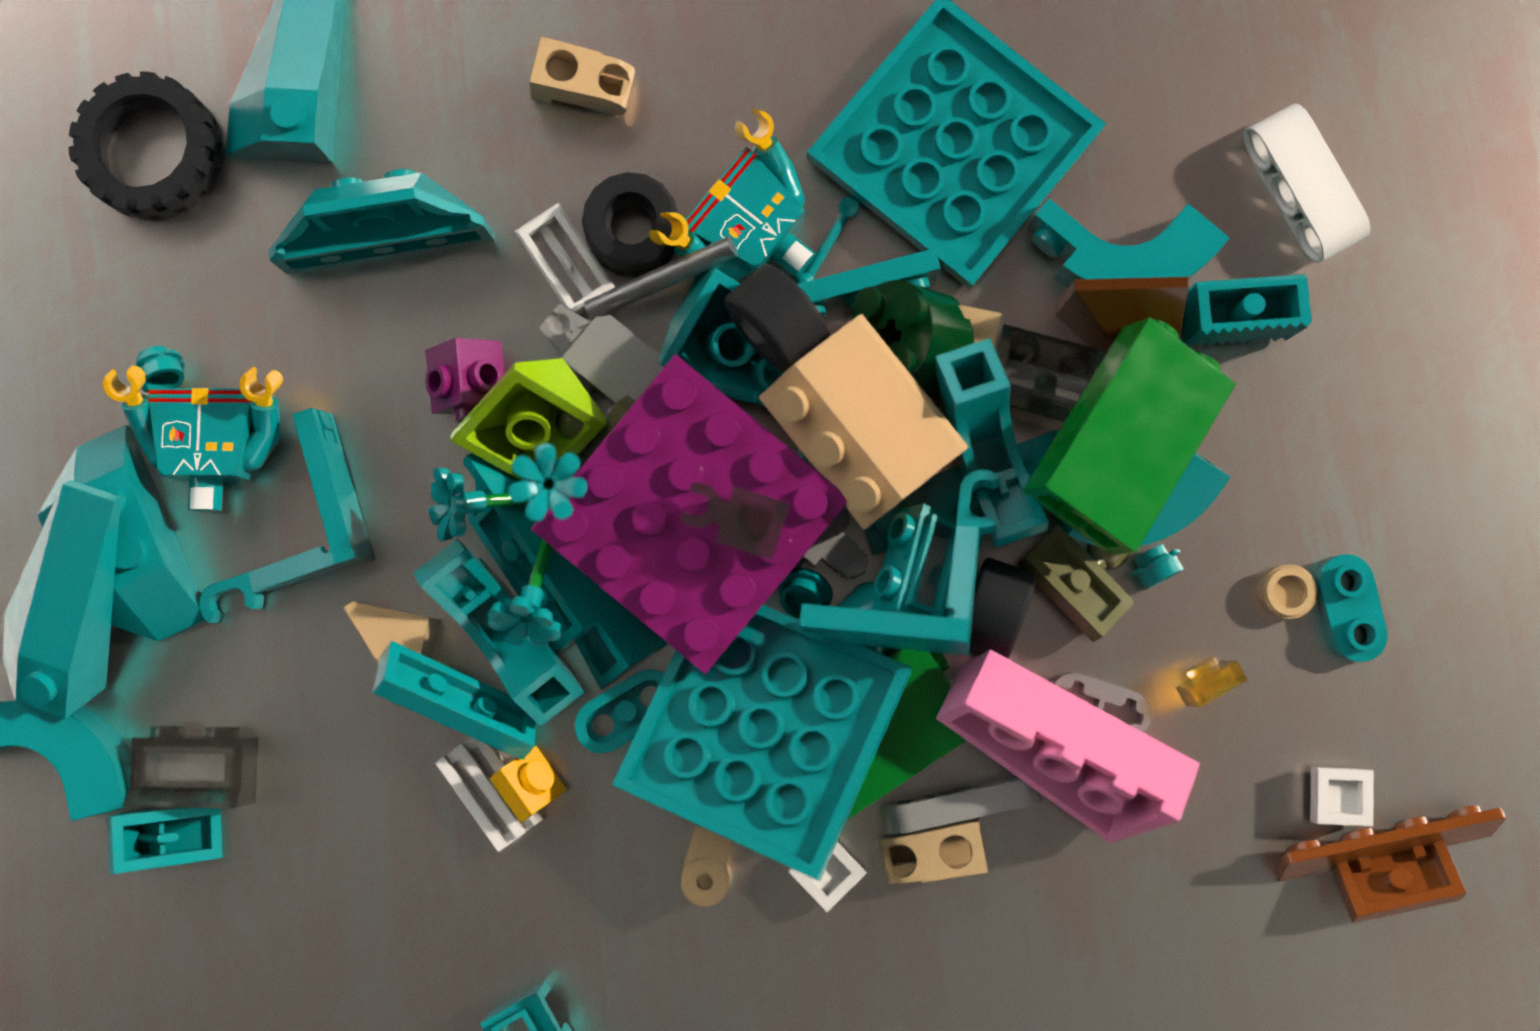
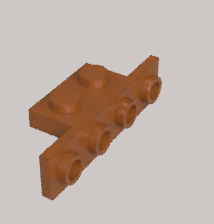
[1275,805,1506,923]

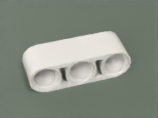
[1243,103,1371,263]

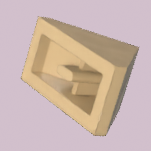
[343,602,441,664]

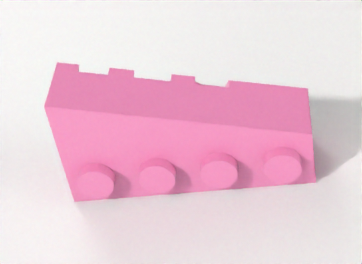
[936,650,1200,843]

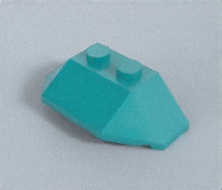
[268,169,494,274]
[37,425,206,641]

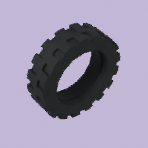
[68,71,224,221]

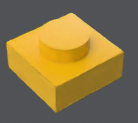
[489,746,567,823]

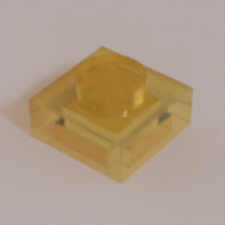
[1175,656,1248,708]

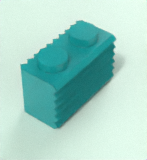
[1182,274,1312,347]

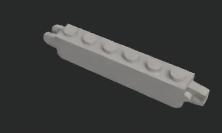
[539,303,870,581]

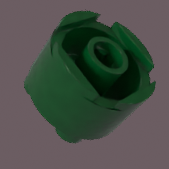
[851,280,974,400]

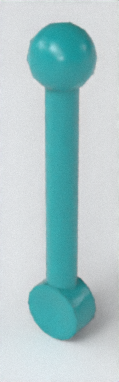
[794,196,860,284]

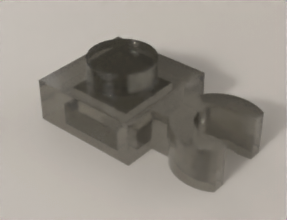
[680,483,791,560]

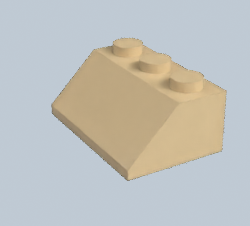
[758,314,968,530]

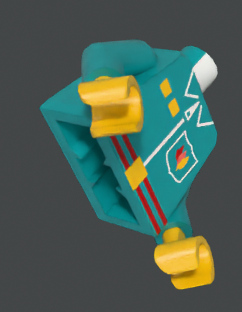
[649,109,816,280]
[102,365,283,512]

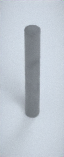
[584,236,738,320]

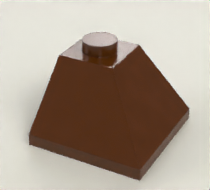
[1055,277,1188,359]

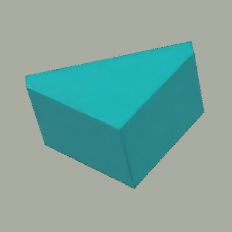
[107,803,223,874]

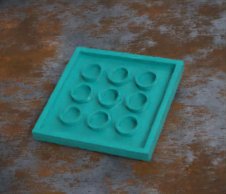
[806,0,1106,290]
[611,605,912,882]

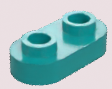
[1313,554,1388,662]
[574,669,664,753]

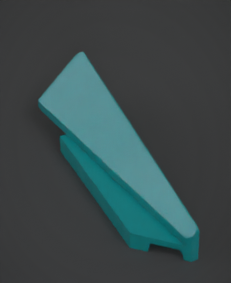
[463,453,667,690]

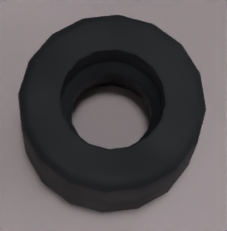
[582,172,678,278]
[725,265,830,373]
[969,557,1037,659]

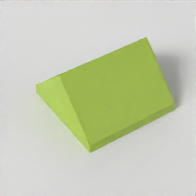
[450,358,606,481]

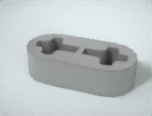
[1051,672,1152,733]

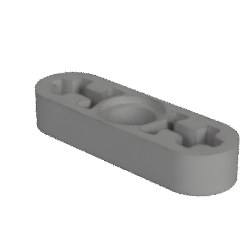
[880,776,1042,835]

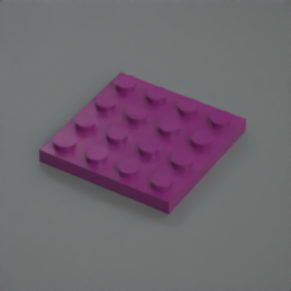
[531,354,847,674]

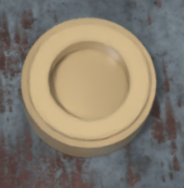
[1257,564,1317,619]

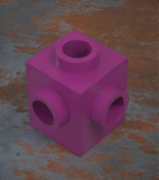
[425,338,505,423]

